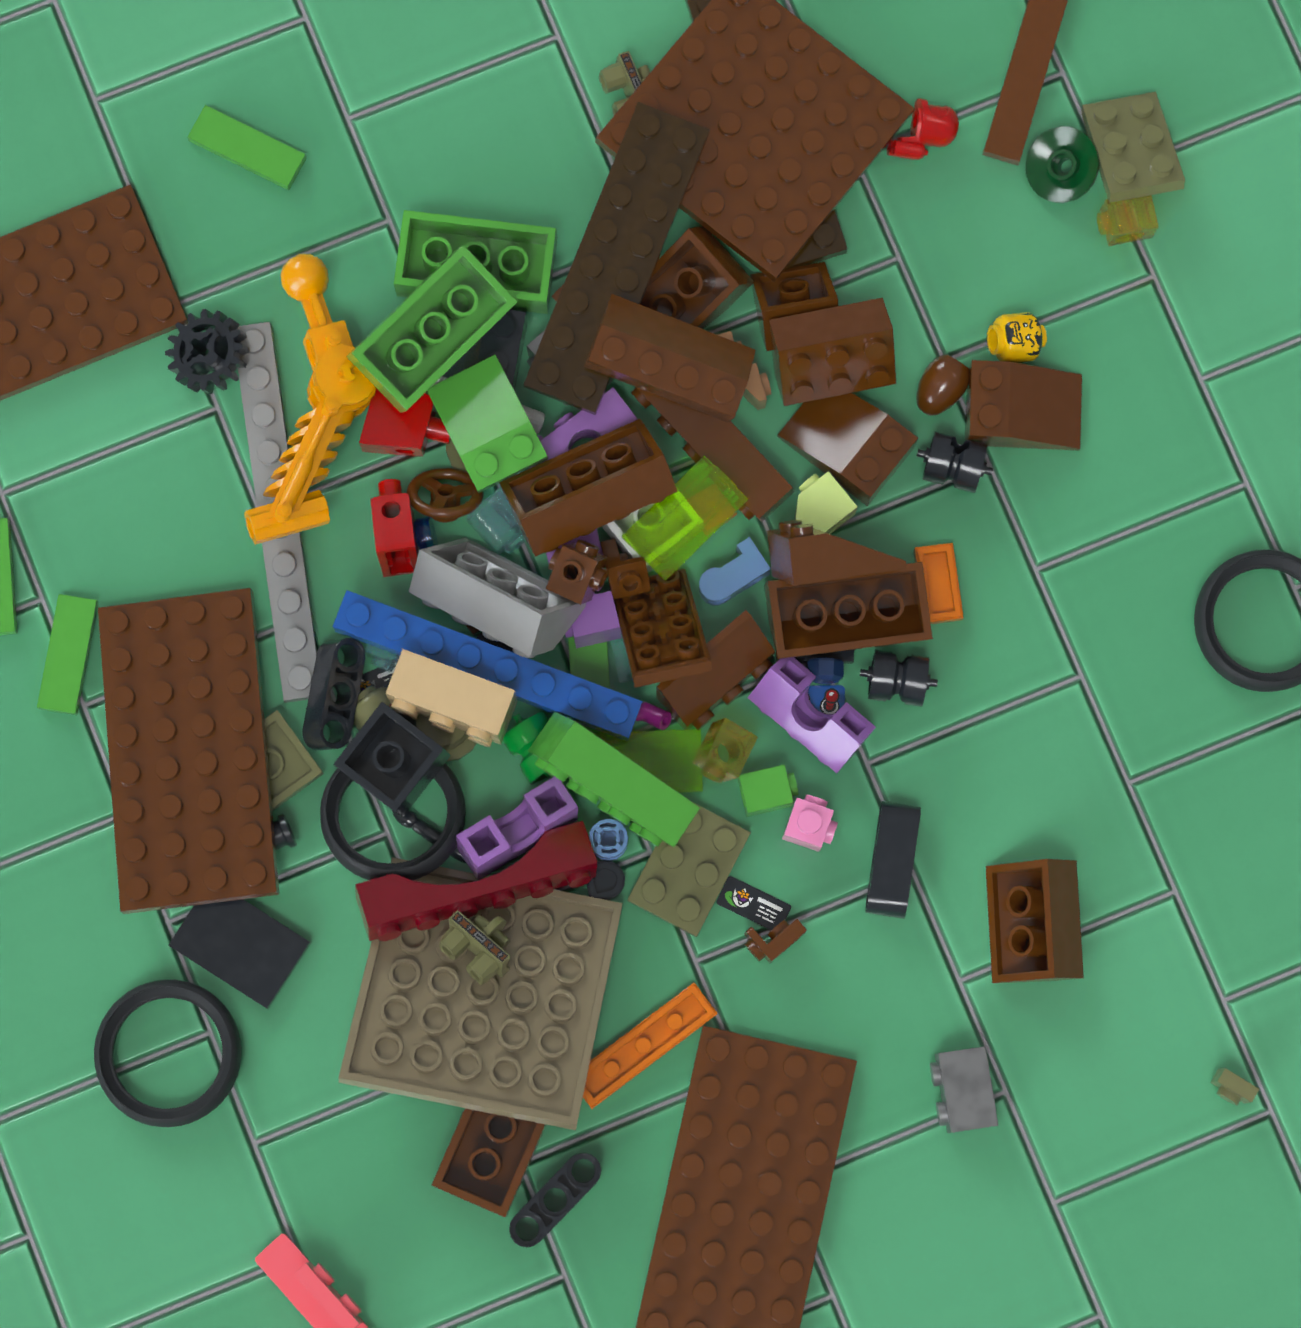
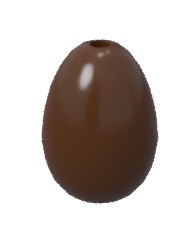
[916,354,970,416]

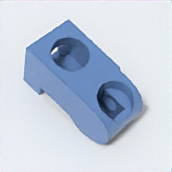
[699,537,771,606]

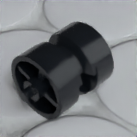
[917,431,993,493]
[859,649,938,707]

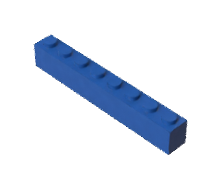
[332,590,643,742]

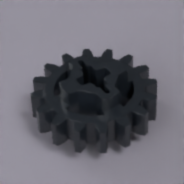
[165,309,249,394]

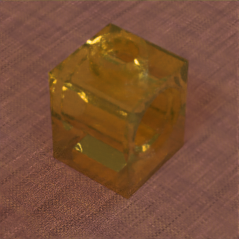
[1097,195,1159,246]
[692,718,758,783]

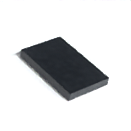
[168,899,311,1009]

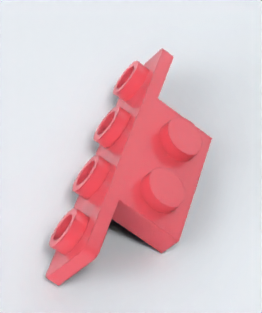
[255,1233,369,1328]

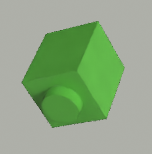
[738,764,799,817]

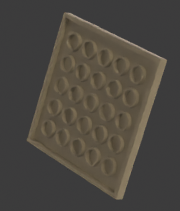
[339,857,623,1130]

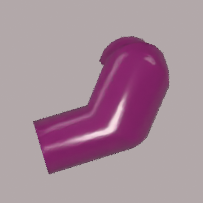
[636,701,672,730]

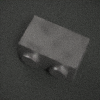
[930,1046,998,1133]

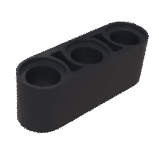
[302,638,365,750]
[865,801,921,919]
[509,1153,601,1248]

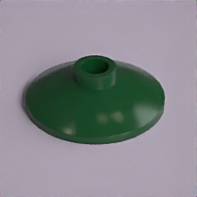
[1025,126,1100,203]

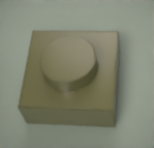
[1210,1068,1259,1106]

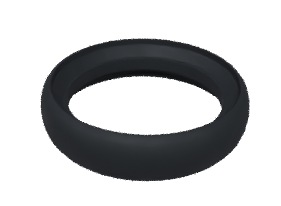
[1194,550,1301,692]
[320,763,466,880]
[94,980,241,1127]

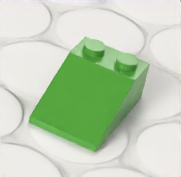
[427,355,548,493]

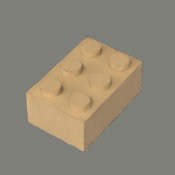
[385,649,518,747]

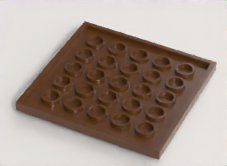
[595,0,915,282]

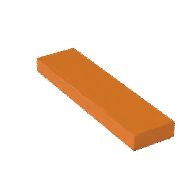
[583,982,718,1109]

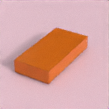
[914,543,964,624]

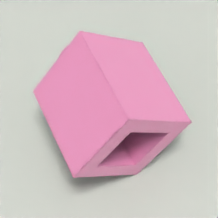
[782,795,838,852]

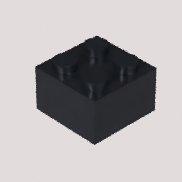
[333,702,451,818]

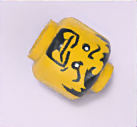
[987,312,1047,363]

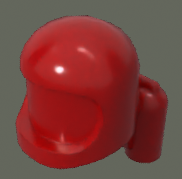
[887,98,959,160]

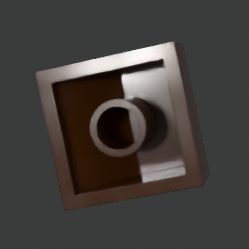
[750,262,839,351]

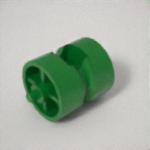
[503,711,553,785]

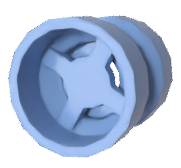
[589,819,628,861]

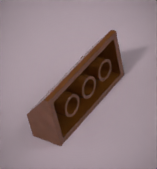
[584,294,756,422]
[499,418,678,557]
[764,562,933,659]

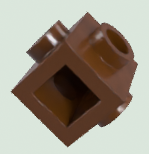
[545,540,608,605]

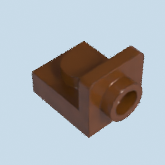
[600,539,651,599]
[744,919,807,963]

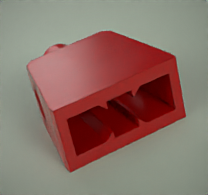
[359,388,451,457]
[370,479,419,577]

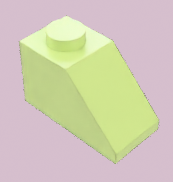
[795,471,858,534]

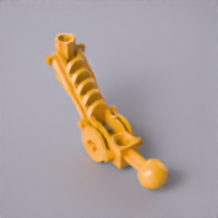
[244,254,376,545]

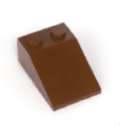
[640,226,754,329]
[965,360,1082,451]
[777,393,918,507]
[767,520,907,586]

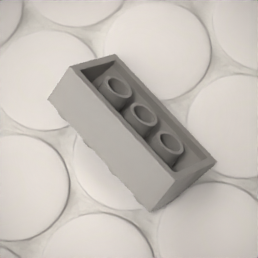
[409,538,587,658]

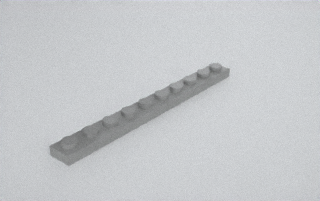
[238,322,317,703]

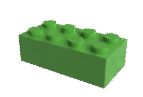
[394,210,557,314]
[346,245,517,413]
[528,712,700,847]

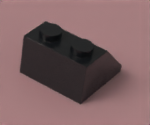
[443,310,527,391]

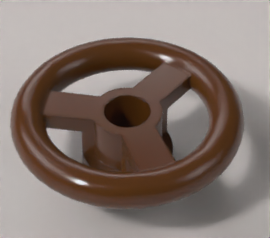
[406,468,484,523]

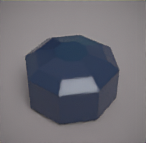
[807,658,844,685]

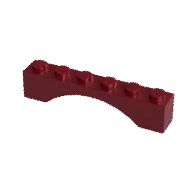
[355,821,598,941]

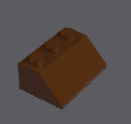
[656,610,775,732]
[986,859,1084,983]

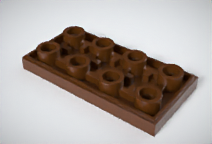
[614,569,713,688]

